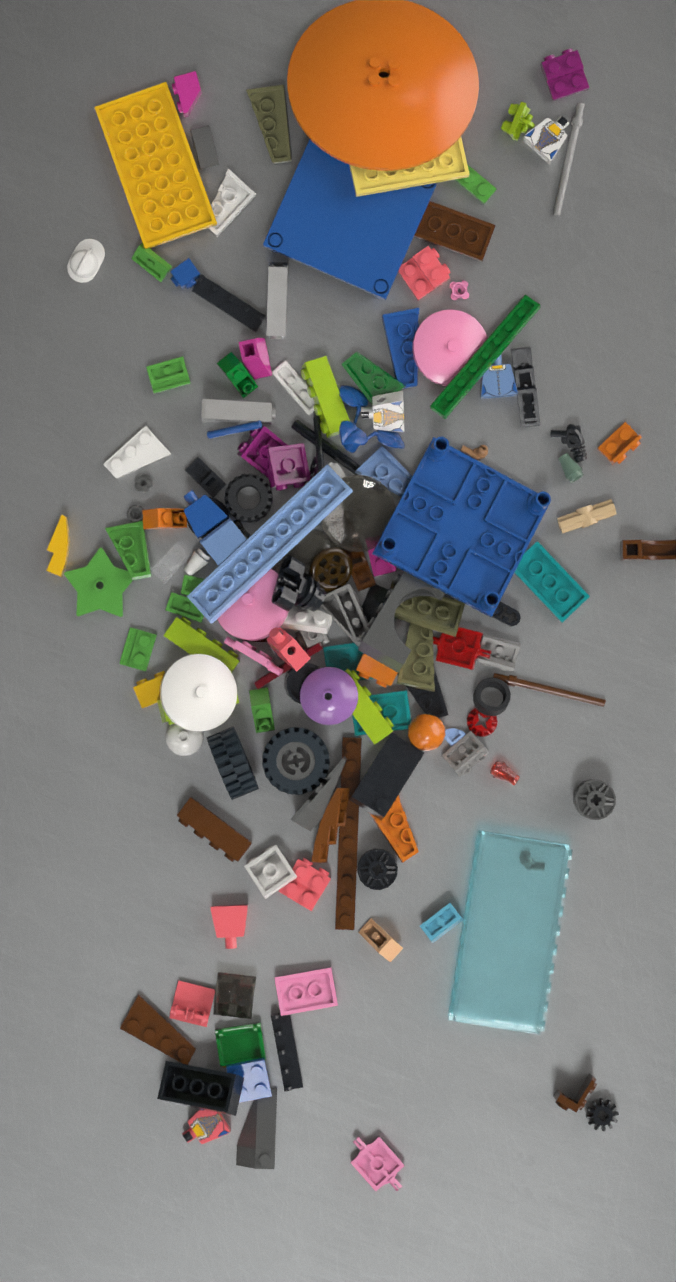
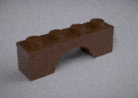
[620,540,676,561]

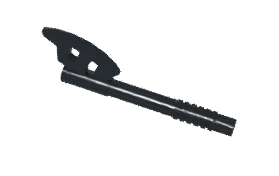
[309,411,324,479]

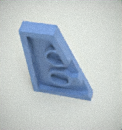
[355,446,412,497]

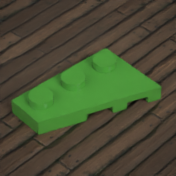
[105,521,152,580]

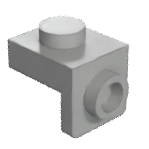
[295,630,324,650]

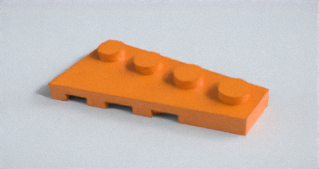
[369,795,419,863]

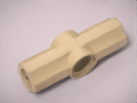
[557,499,617,534]

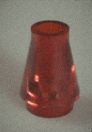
[490,761,520,786]

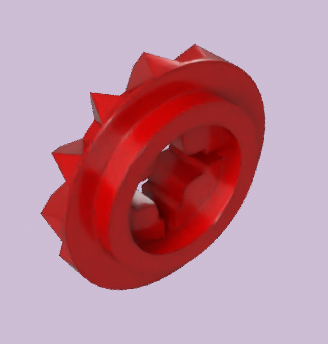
[467,708,498,737]

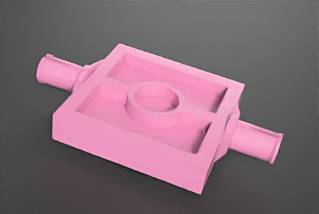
[224,637,283,676]
[350,1136,405,1191]

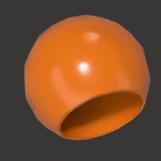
[408,714,446,751]

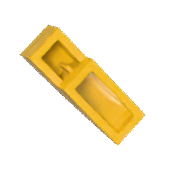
[46,515,70,577]

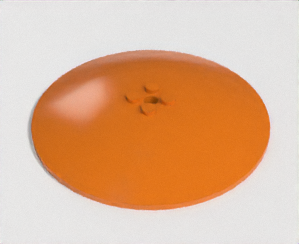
[287,0,479,171]

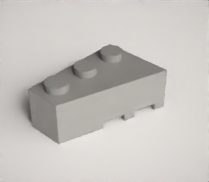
[321,584,370,647]

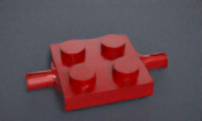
[433,627,491,670]

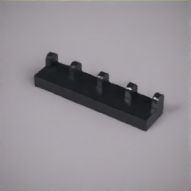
[192,274,266,333]
[271,1012,303,1092]

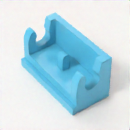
[420,903,463,943]

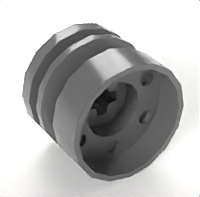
[573,779,616,820]

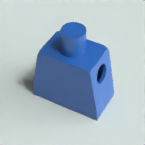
[183,490,228,539]

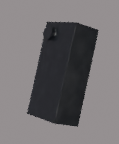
[349,732,424,820]
[157,1061,244,1116]

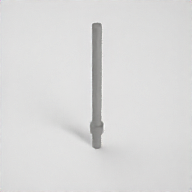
[553,103,585,216]

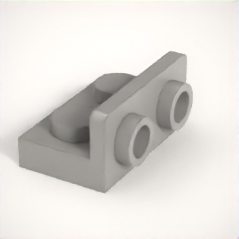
[442,731,489,777]

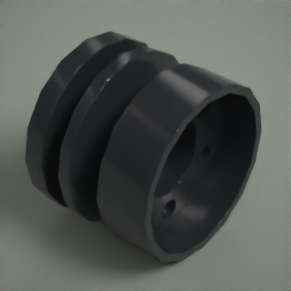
[357,848,398,890]

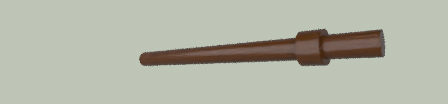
[493,673,606,707]

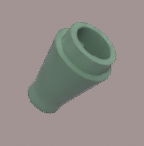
[558,453,584,483]

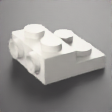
[244,845,297,899]

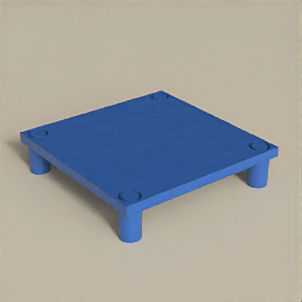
[263,139,437,300]
[372,437,551,617]

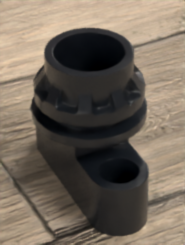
[272,555,326,612]

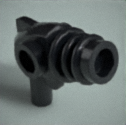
[550,424,587,462]

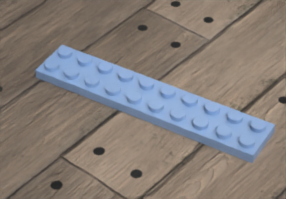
[187,464,353,624]

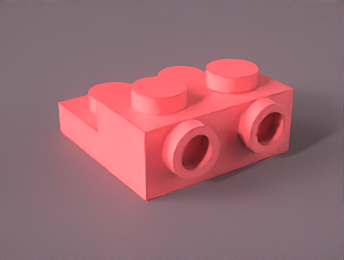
[398,246,451,301]
[278,857,331,911]

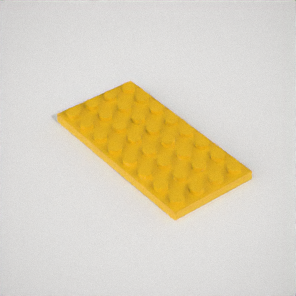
[95,82,217,249]

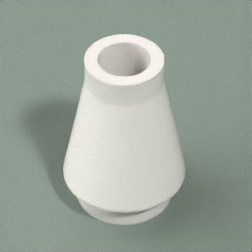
[184,547,211,576]

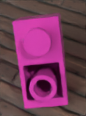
[172,71,202,118]
[238,338,272,380]

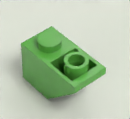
[249,687,275,733]

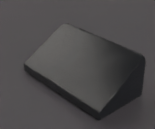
[362,584,389,622]

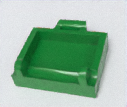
[215,1022,266,1068]

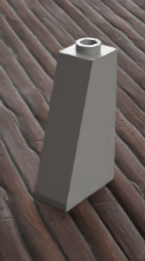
[266,262,289,339]
[201,399,276,424]

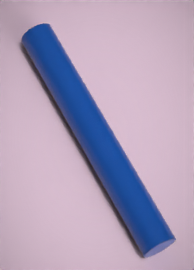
[207,420,262,439]

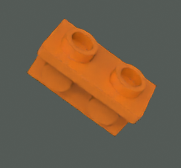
[597,422,642,465]

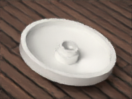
[160,654,237,732]

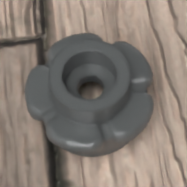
[134,474,153,493]
[127,505,144,523]

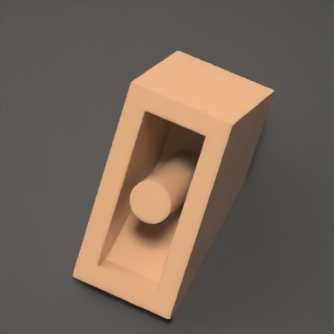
[358,918,403,962]

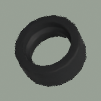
[473,677,511,716]

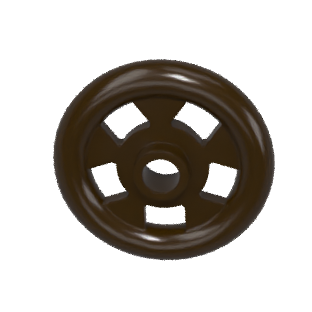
[310,547,353,592]

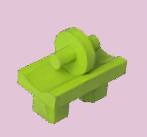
[501,102,535,141]

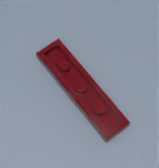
[254,642,324,689]

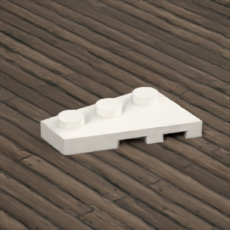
[208,169,256,237]
[103,426,172,479]
[280,606,332,634]

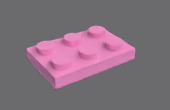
[274,968,338,1016]

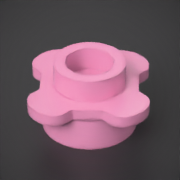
[449,280,469,300]

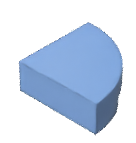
[444,728,466,747]

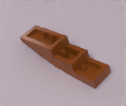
[311,788,350,863]

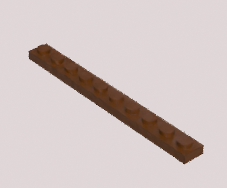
[335,737,362,930]

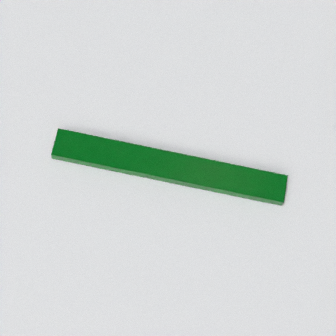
[430,295,541,419]

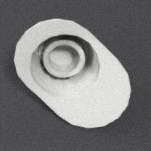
[67,239,105,283]

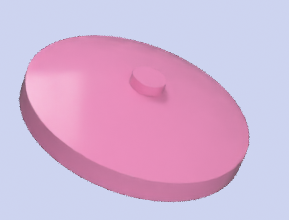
[412,309,488,386]
[217,569,289,641]

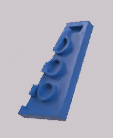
[381,308,419,389]

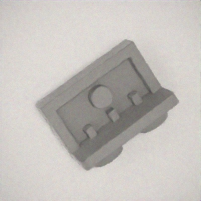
[477,634,521,671]

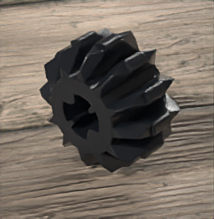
[586,1098,619,1131]

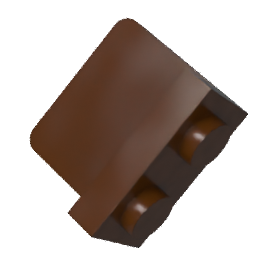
[553,1074,597,1113]

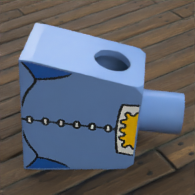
[480,355,518,399]

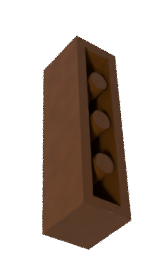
[177,797,252,862]

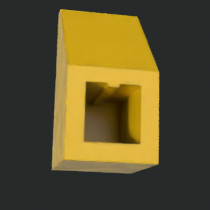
[133,671,165,709]

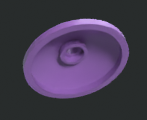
[300,667,358,725]

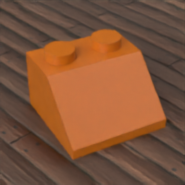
[356,653,398,688]

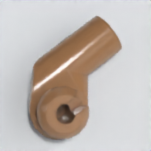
[460,445,488,460]

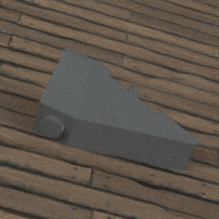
[291,756,347,831]
[236,1088,277,1169]

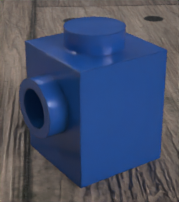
[170,258,201,290]

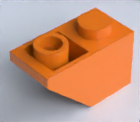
[142,508,187,530]

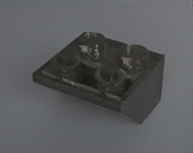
[213,972,256,1019]

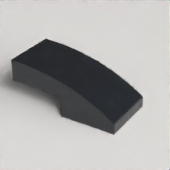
[185,456,226,498]

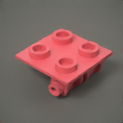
[169,980,216,1027]

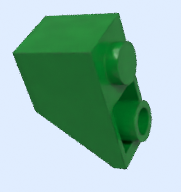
[217,352,258,398]

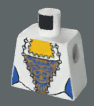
[523,116,569,164]
[361,391,404,432]

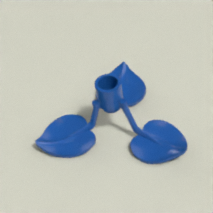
[339,385,405,453]

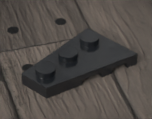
[397,669,449,718]

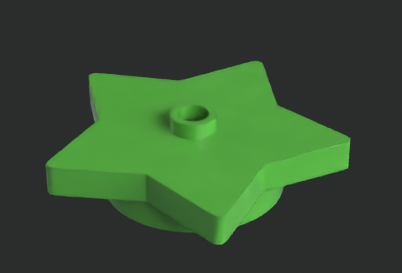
[64,548,133,617]

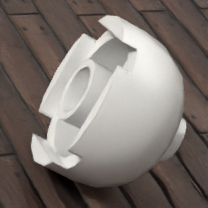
[165,724,204,756]

